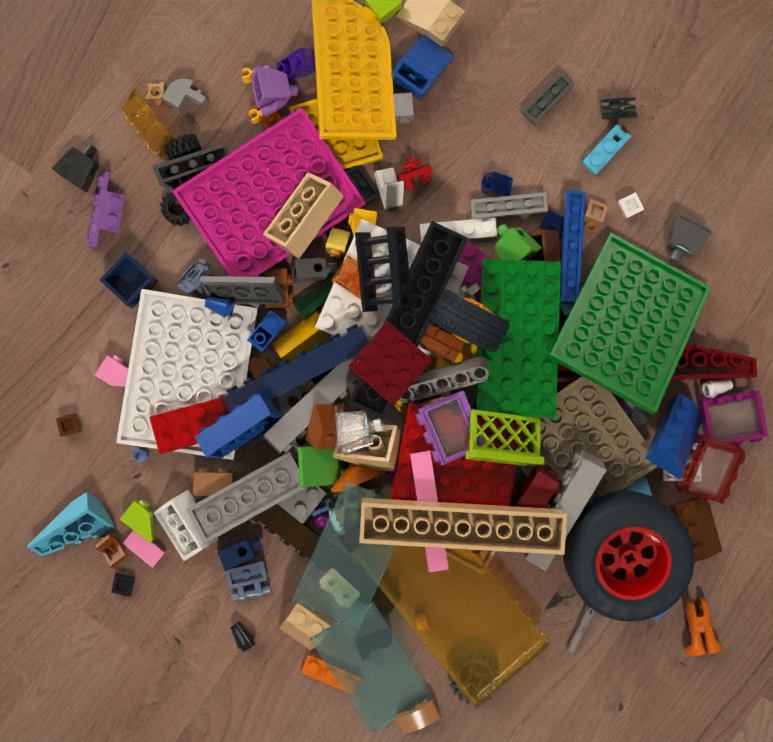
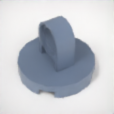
[178,259,211,296]

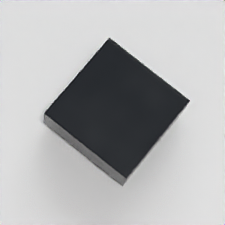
[111,573,136,597]

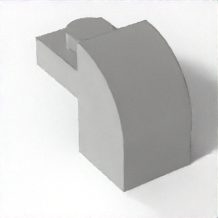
[162,79,209,113]

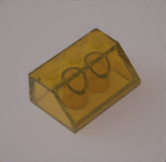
[122,89,174,158]

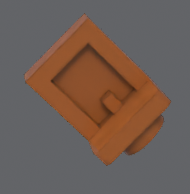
[94,534,129,569]

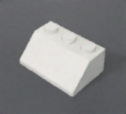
[153,490,219,561]

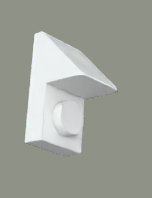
[374,168,404,209]

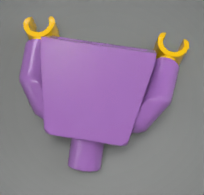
[242,65,298,124]

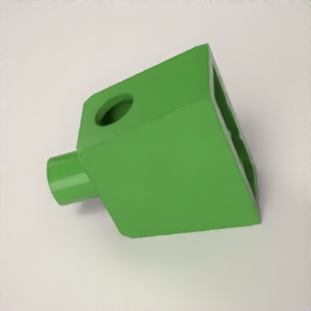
[495,224,541,261]

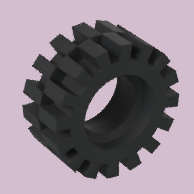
[164,134,202,161]
[160,192,192,226]

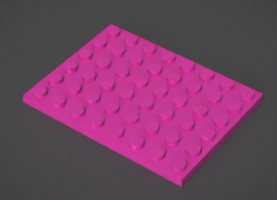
[172,107,366,277]

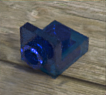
[481,172,513,196]

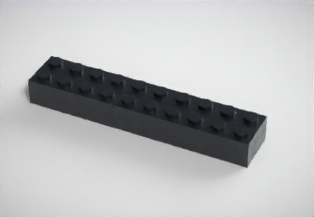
[347,221,468,420]

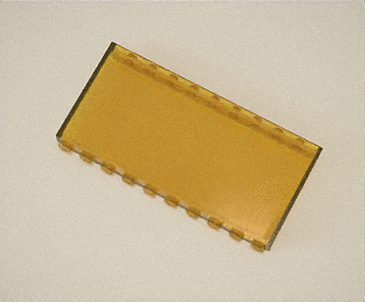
[352,543,549,708]

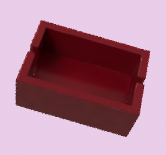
[510,465,560,508]

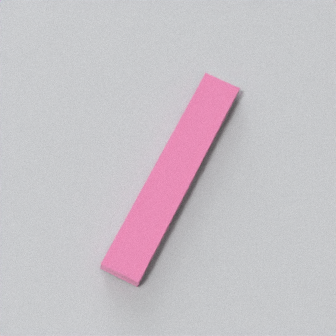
[410,450,449,573]

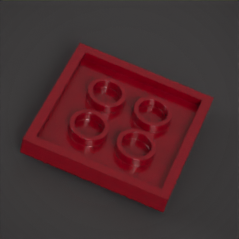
[348,321,433,406]

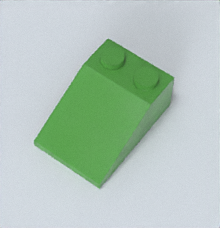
[298,446,347,488]

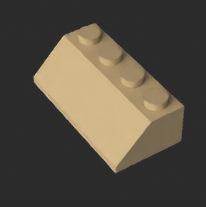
[263,173,344,259]

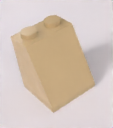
[279,596,333,650]

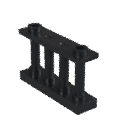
[355,227,413,312]

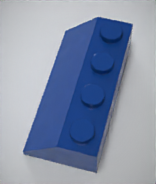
[645,393,701,479]
[195,394,283,459]

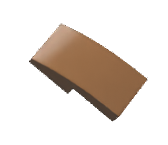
[396,700,441,734]

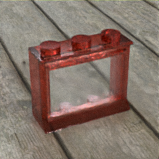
[675,433,745,504]

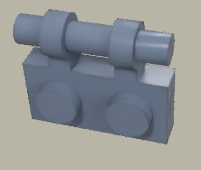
[225,561,271,602]

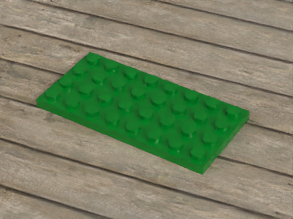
[476,259,561,419]

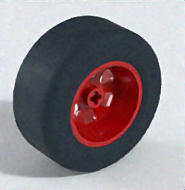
[563,491,695,622]

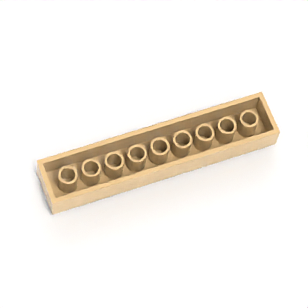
[359,498,567,555]

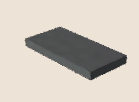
[199,276,286,305]

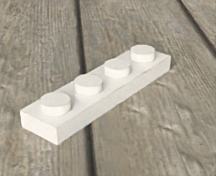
[419,217,497,242]

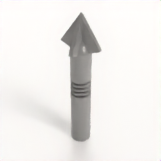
[567,606,596,653]

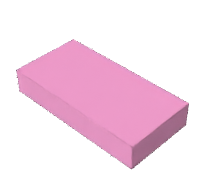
[123,530,166,568]

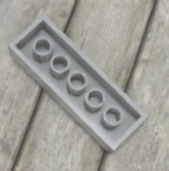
[524,449,606,571]

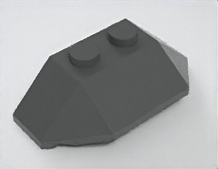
[152,143,229,192]

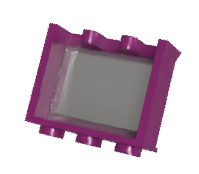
[697,390,768,450]

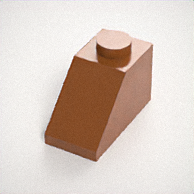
[305,403,338,450]

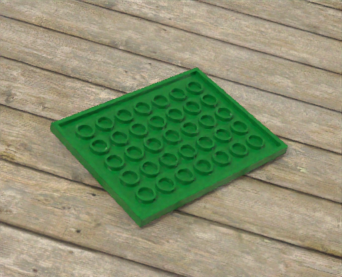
[548,233,711,415]

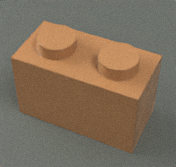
[193,468,235,496]

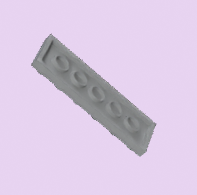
[187,452,307,544]

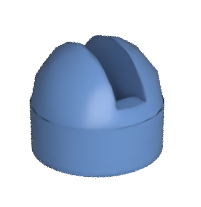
[133,446,149,462]

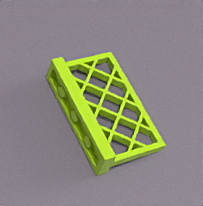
[465,410,544,467]

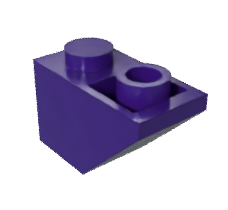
[276,48,315,80]

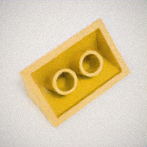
[272,310,332,361]

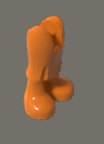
[685,597,723,656]

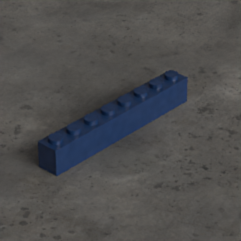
[223,324,371,412]

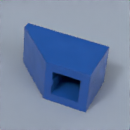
[247,310,288,352]

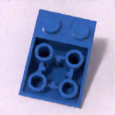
[391,35,455,102]

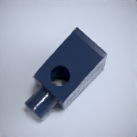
[217,538,263,571]

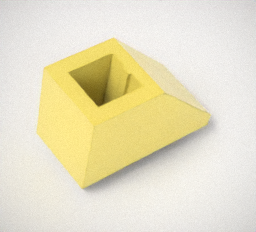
[325,228,351,259]

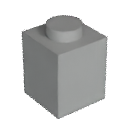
[393,93,414,124]

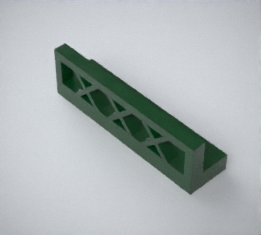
[293,272,338,320]

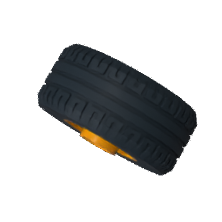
[430,289,510,352]

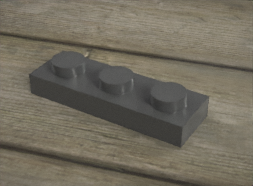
[521,71,575,126]

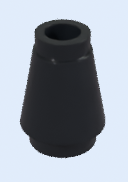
[230,622,256,652]

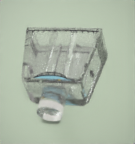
[335,411,383,455]

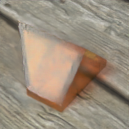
[331,255,361,300]

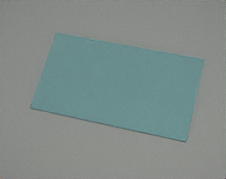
[292,480,396,629]
[310,602,432,733]

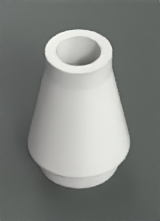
[702,379,733,398]

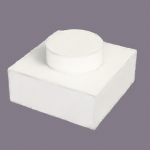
[617,193,644,219]

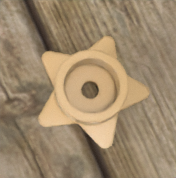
[145,82,165,106]

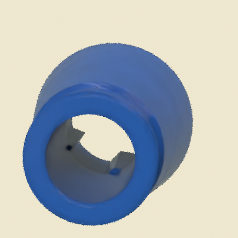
[204,296,235,318]

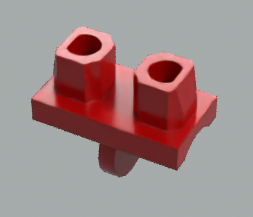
[396,156,433,190]

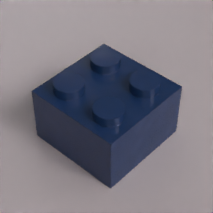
[99,252,158,309]

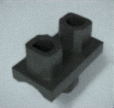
[600,97,637,120]

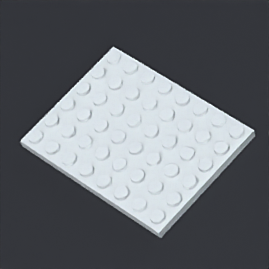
[116,289,258,460]

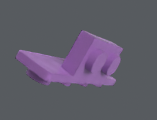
[86,171,125,248]

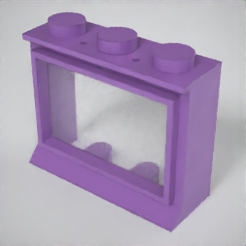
[415,391,485,465]

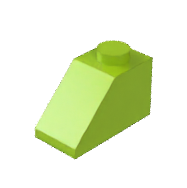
[120,499,156,543]

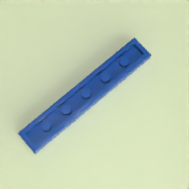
[560,190,586,304]

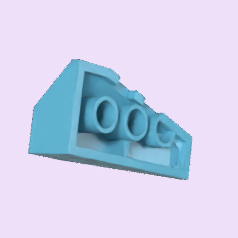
[28,492,114,556]

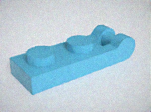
[581,123,631,175]

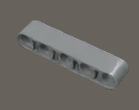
[399,357,490,403]

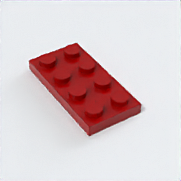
[149,397,230,455]

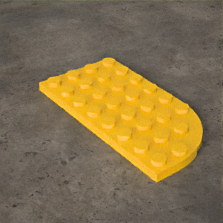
[311,0,397,140]

